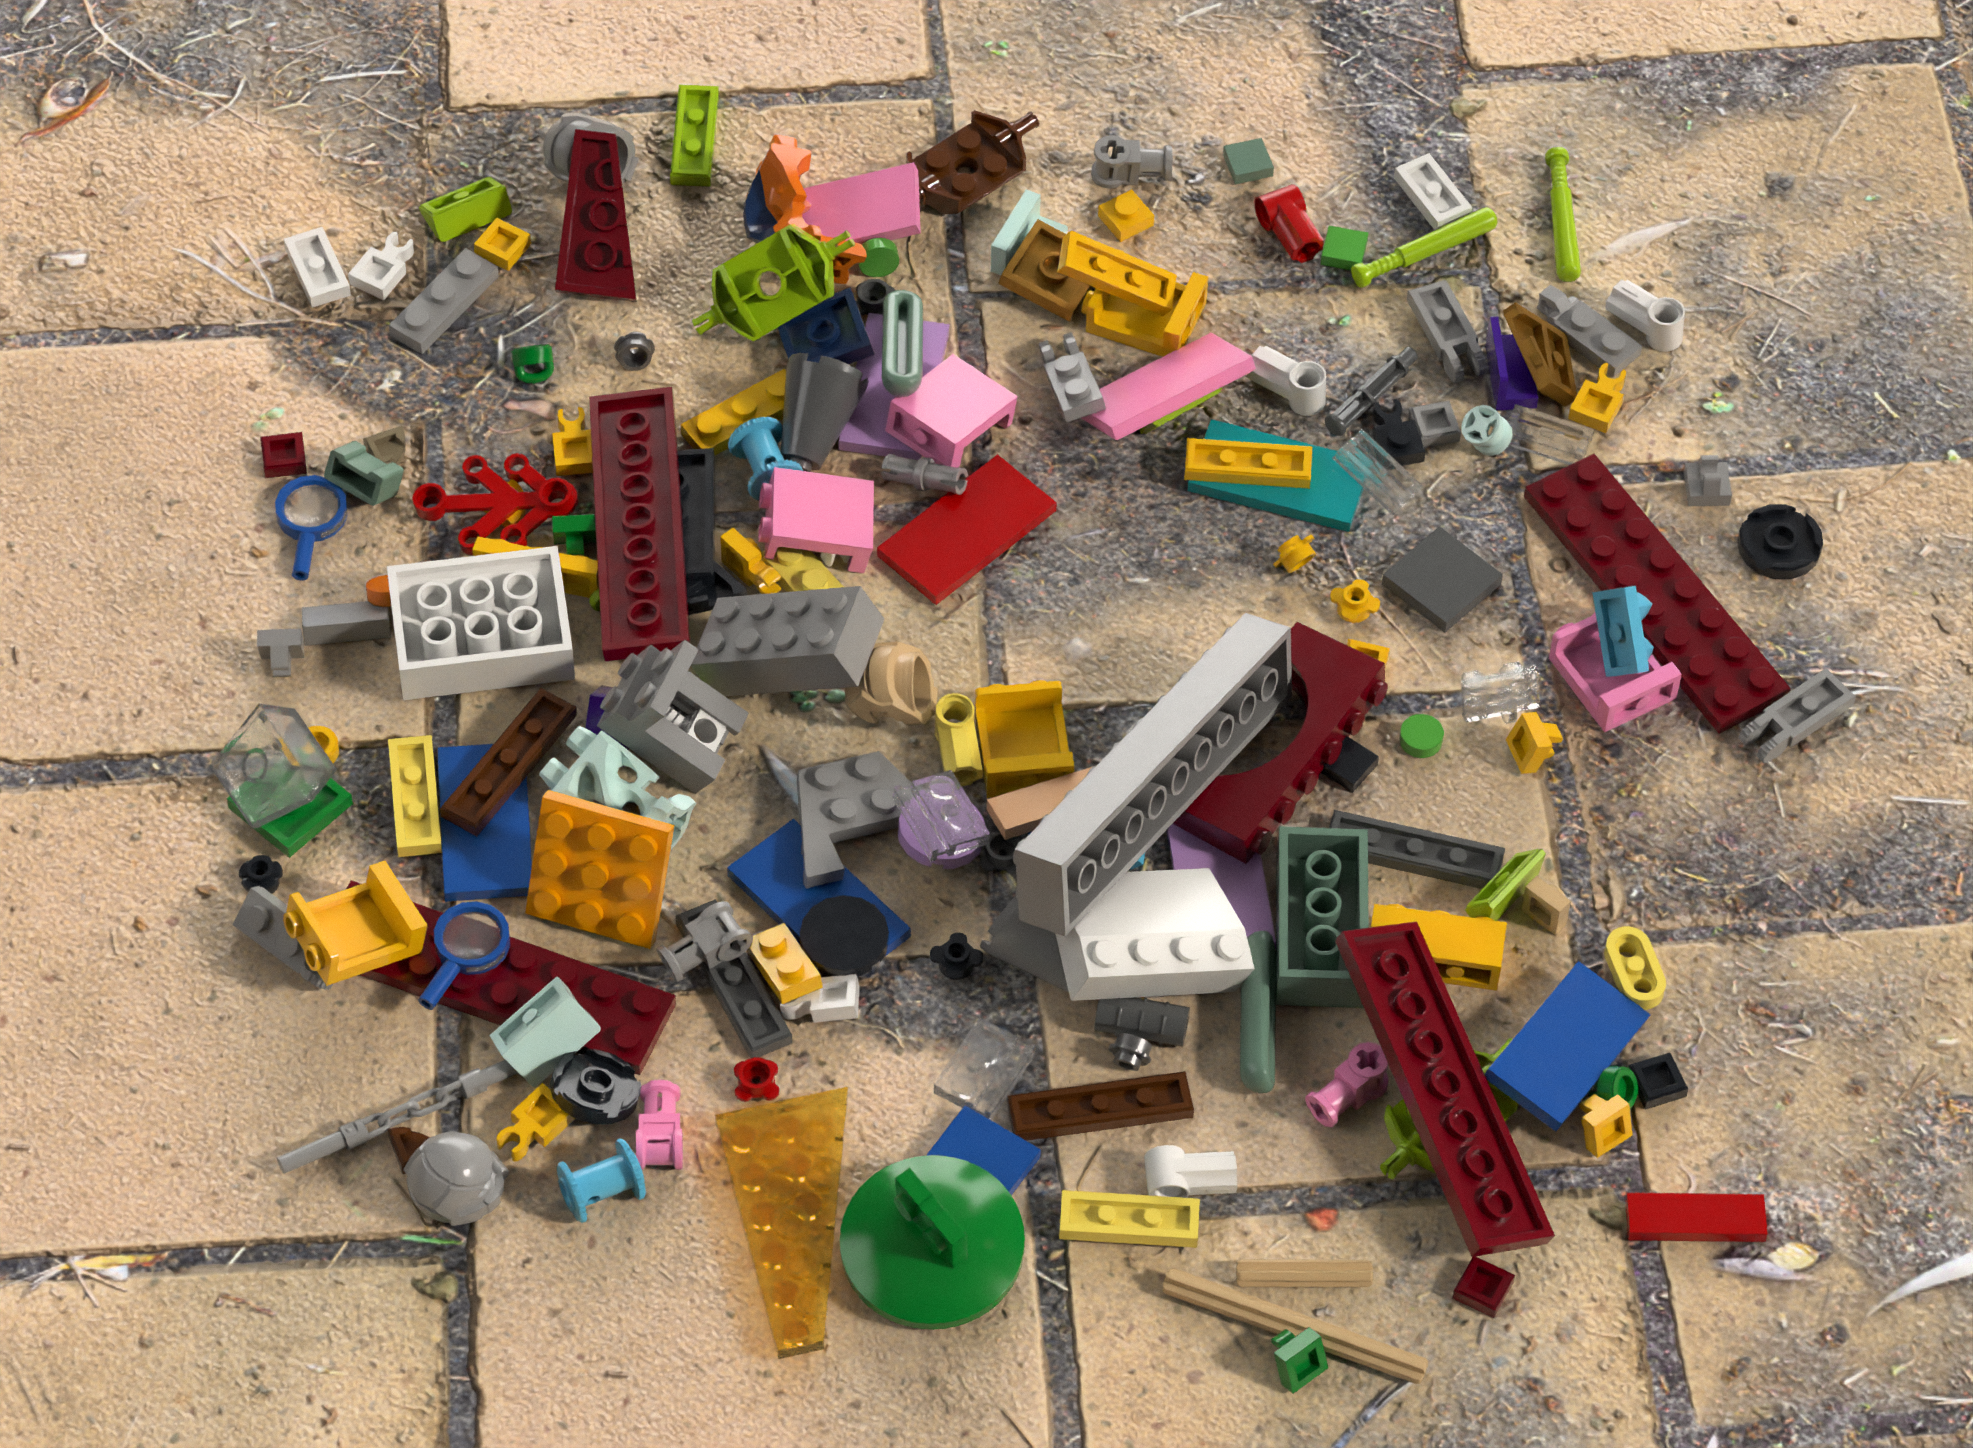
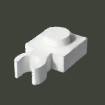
[348,232,414,300]
[780,974,860,1023]

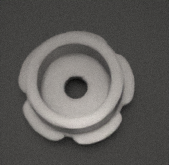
[614,332,655,371]
[1109,1033,1152,1071]

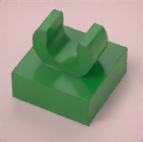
[552,514,597,556]
[1271,1327,1328,1394]

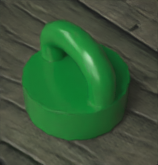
[511,344,554,384]
[1588,1066,1638,1109]

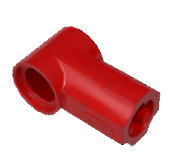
[1254,184,1324,263]

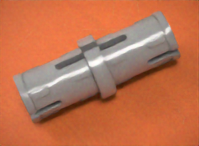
[881,454,968,495]

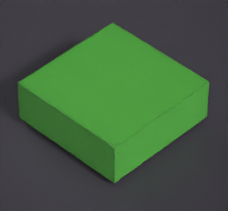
[1320,225,1369,270]

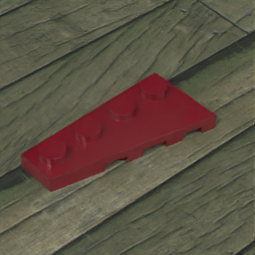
[555,129,637,302]

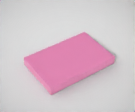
[802,162,921,245]

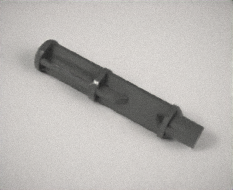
[1325,347,1418,436]

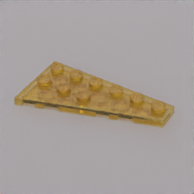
[715,1087,848,1359]

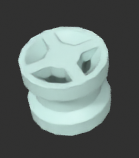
[1461,405,1513,456]

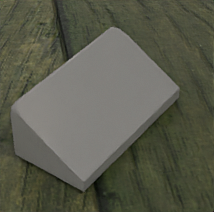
[302,601,391,646]

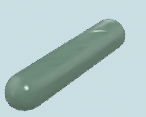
[881,290,923,397]
[1240,931,1276,1094]

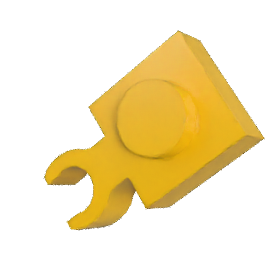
[1568,363,1626,433]
[552,407,593,476]
[720,528,781,594]
[496,1083,576,1162]

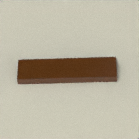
[440,688,577,837]
[1007,1071,1194,1141]

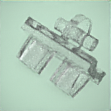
[1461,661,1540,724]

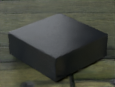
[1321,736,1379,793]
[1628,1052,1688,1110]

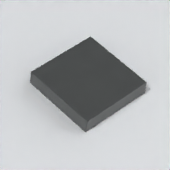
[1382,526,1503,633]

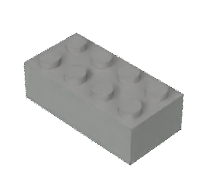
[691,586,884,696]

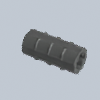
[1094,997,1190,1047]

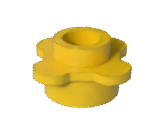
[1273,534,1316,573]
[1330,579,1380,623]

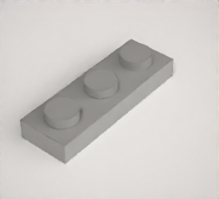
[389,248,499,354]

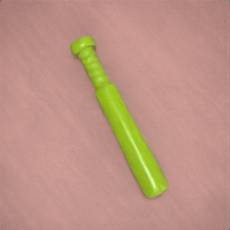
[1545,147,1581,282]
[1351,207,1497,288]

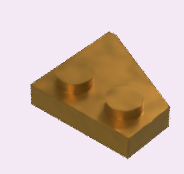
[1503,302,1577,407]

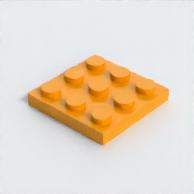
[525,790,674,949]

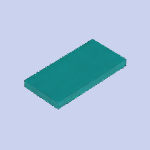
[1187,419,1372,532]

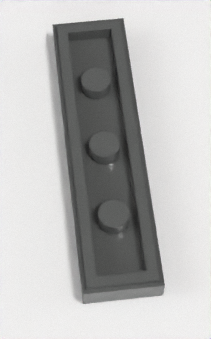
[1329,810,1505,889]
[675,899,792,1058]

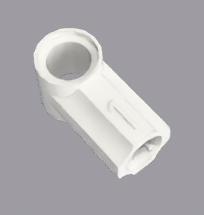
[1605,279,1685,352]
[1246,346,1326,416]
[1144,1145,1237,1198]

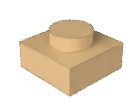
[1521,876,1571,936]

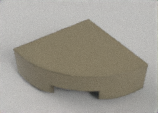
[363,425,406,465]

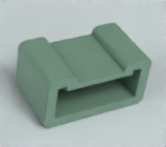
[324,441,404,506]

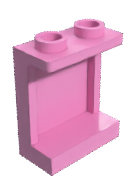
[885,354,1018,468]
[758,467,874,573]
[1549,613,1682,733]

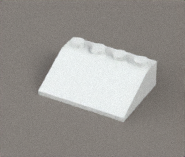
[387,546,575,700]
[1055,868,1255,1001]

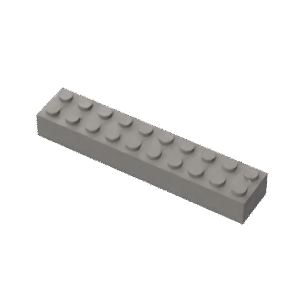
[1013,613,1292,937]

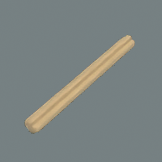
[1162,1268,1428,1384]

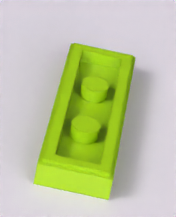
[670,85,719,187]

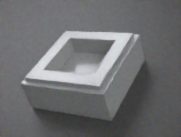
[1408,401,1461,448]

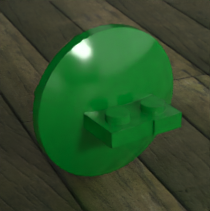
[840,1155,1025,1330]

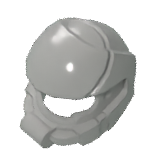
[543,112,639,184]
[404,1131,509,1226]

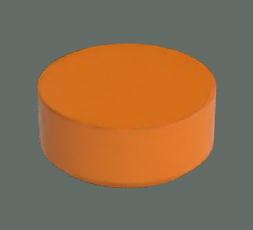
[366,575,391,607]

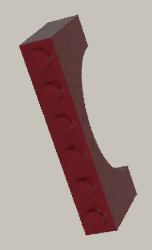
[1173,622,1388,864]

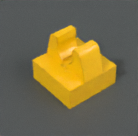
[1506,712,1563,774]
[1579,1094,1633,1158]

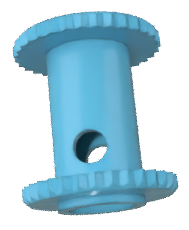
[728,417,803,501]
[557,1139,646,1223]

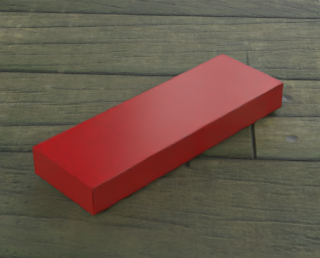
[1625,1192,1768,1242]

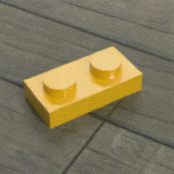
[746,923,823,1004]

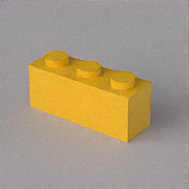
[1371,904,1507,991]

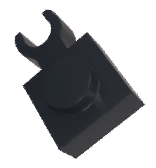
[1373,399,1425,469]

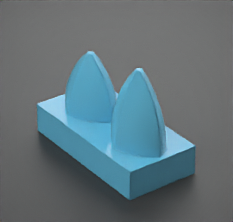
[1592,586,1654,677]

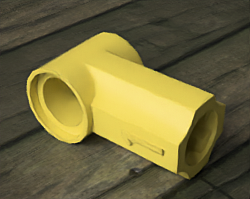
[934,693,983,787]

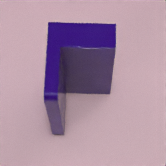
[1485,316,1538,410]

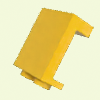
[1081,249,1208,357]
[975,680,1074,798]
[283,861,427,986]

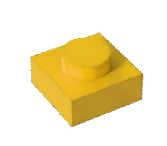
[1098,189,1155,242]
[474,218,531,271]

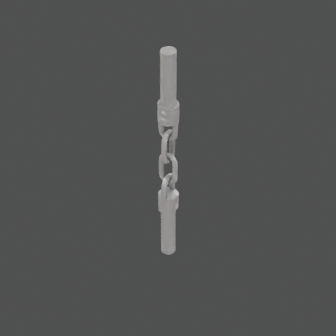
[277,1060,518,1174]

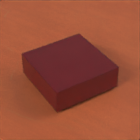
[260,432,307,479]
[1452,1257,1515,1318]

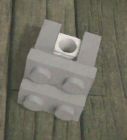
[597,640,749,794]

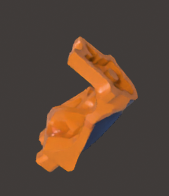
[743,134,867,284]

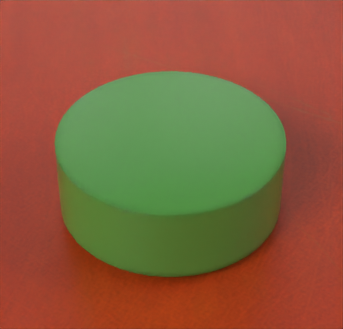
[859,238,899,277]
[1399,714,1444,758]

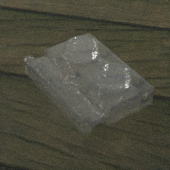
[892,770,990,862]
[934,1018,1036,1121]

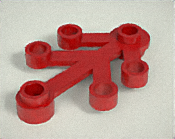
[412,453,578,555]

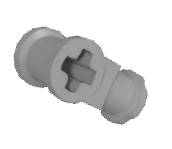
[1091,135,1173,189]
[656,901,753,983]

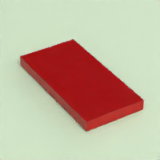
[877,454,1057,605]

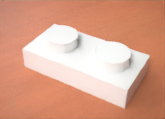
[1394,153,1472,230]
[284,227,351,308]

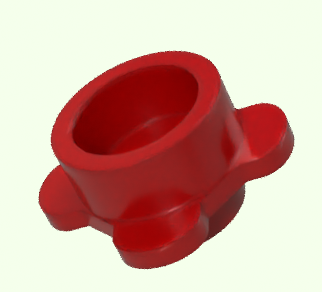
[734,1057,780,1102]

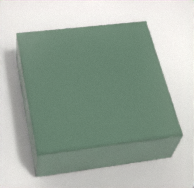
[1223,138,1274,184]

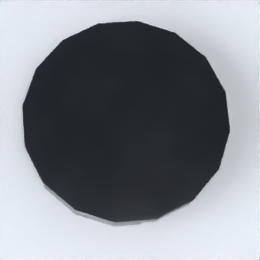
[1737,504,1823,579]
[800,895,889,977]
[549,1049,641,1124]

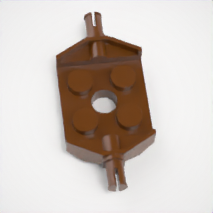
[906,110,1039,214]

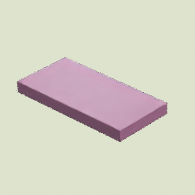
[1081,333,1256,440]

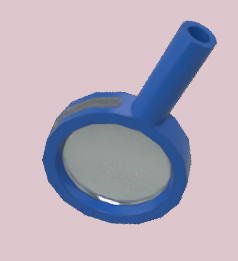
[275,475,348,581]
[418,901,510,1010]

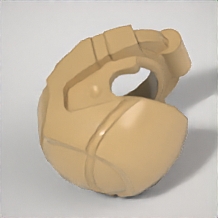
[845,642,938,726]

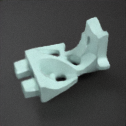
[539,726,697,849]

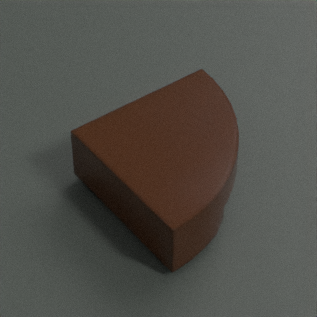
[388,1127,430,1175]

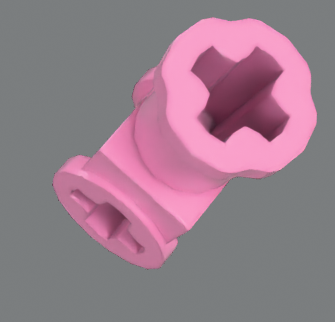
[1305,1042,1388,1128]
[636,1080,683,1170]

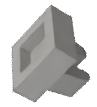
[1683,455,1732,507]
[257,629,304,677]

